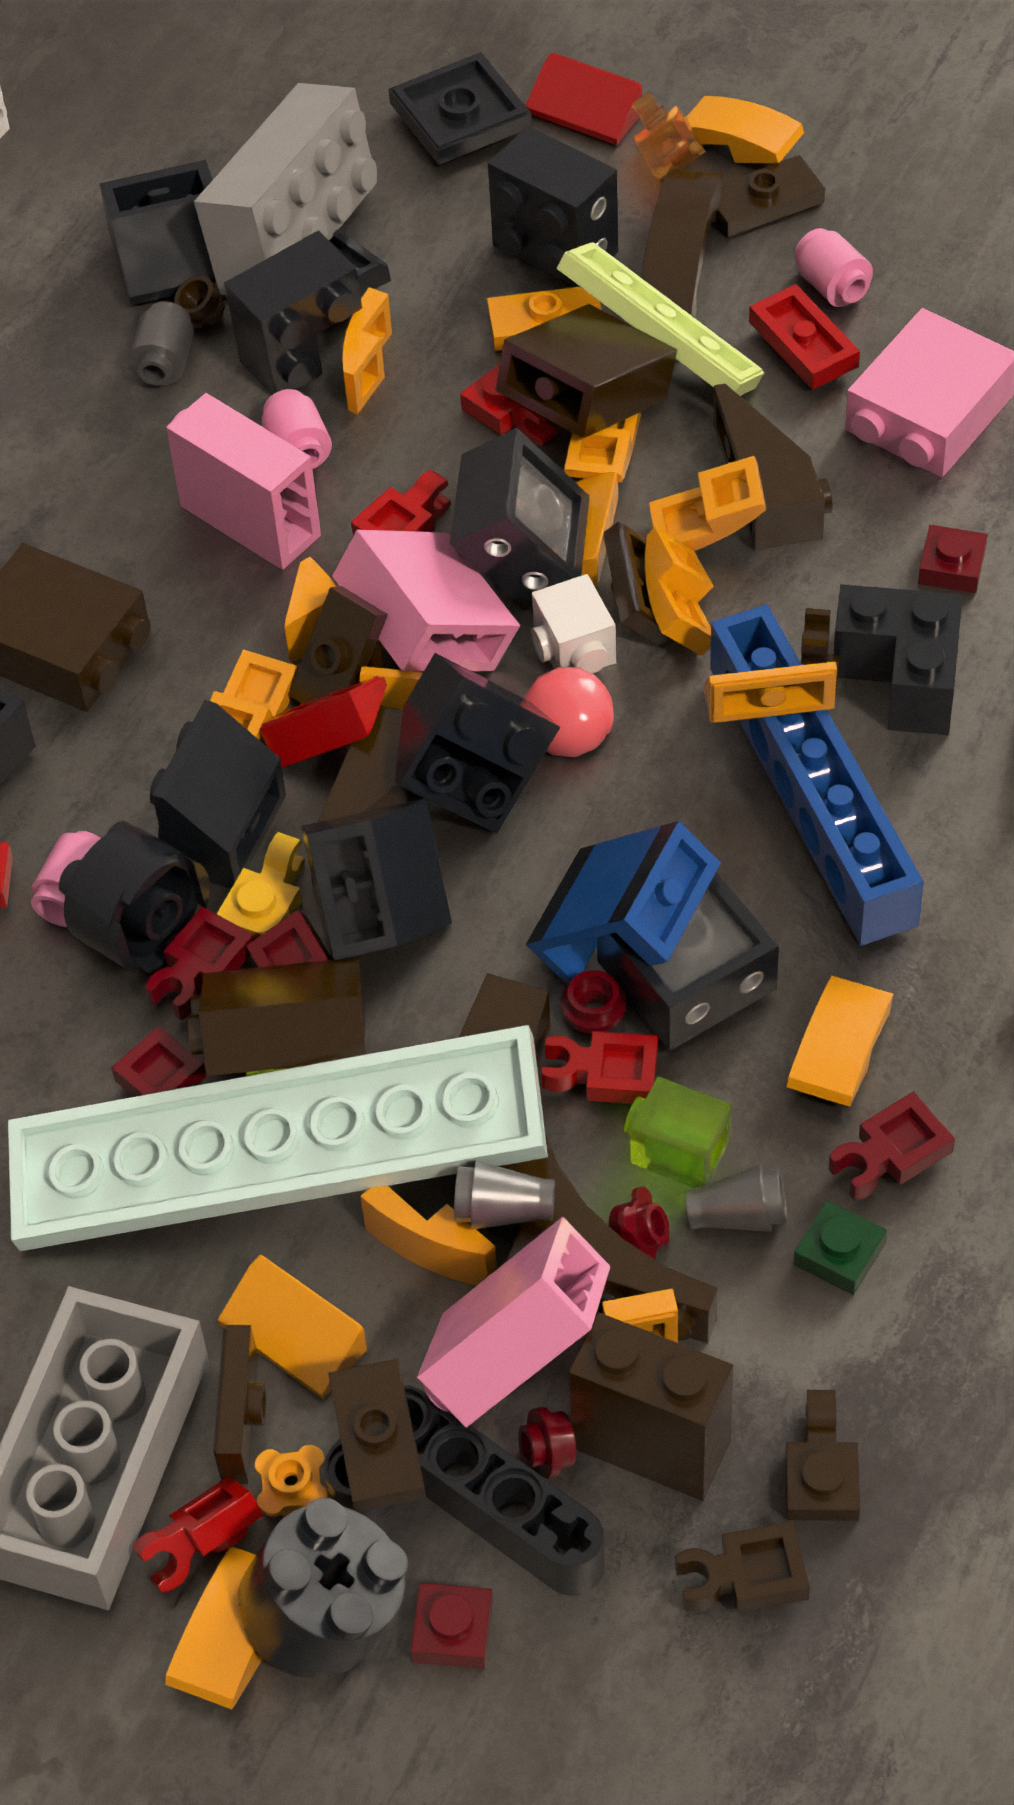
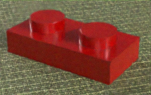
[749,284,860,390]

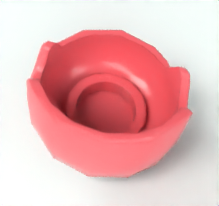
[524,667,614,758]

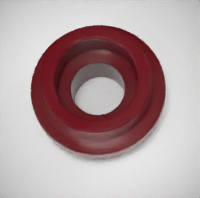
[561,970,626,1034]
[518,1407,576,1479]

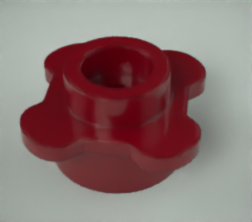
[609,1186,670,1260]

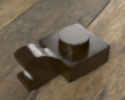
[785,1390,860,1521]

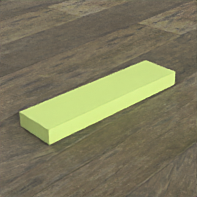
[556,242,765,396]

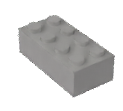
[194,83,377,297]
[0,1286,209,1611]

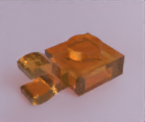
[632,91,706,183]

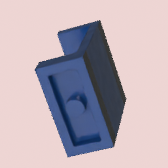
[525,821,721,985]

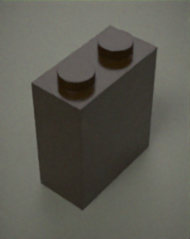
[495,304,678,438]
[0,543,151,712]
[188,957,366,1076]
[569,1312,733,1501]

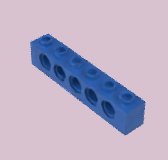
[710,604,924,946]

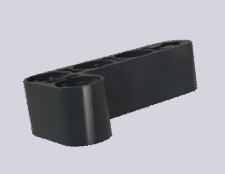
[323,1385,605,1596]

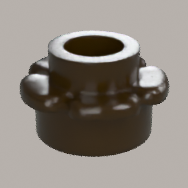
[174,275,227,329]

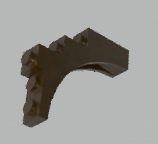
[459,973,717,1344]

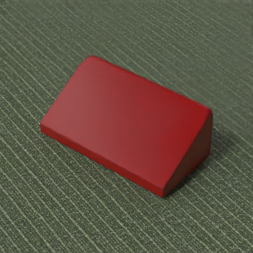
[525,53,642,145]
[259,676,387,767]

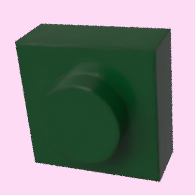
[793,1200,887,1295]

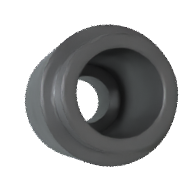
[128,302,194,385]

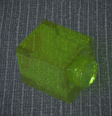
[624,1076,732,1188]

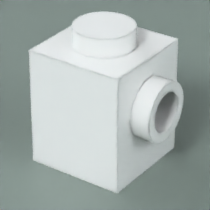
[531,574,616,674]

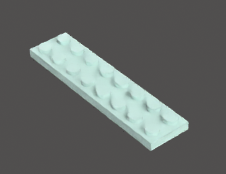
[8,1025,548,1251]

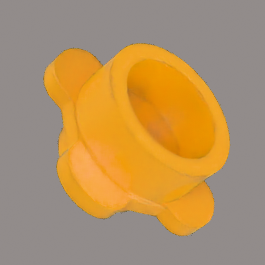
[255,1445,328,1517]

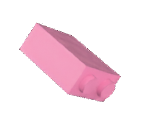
[845,308,1014,478]
[166,393,321,570]
[332,530,520,671]
[417,1217,611,1428]

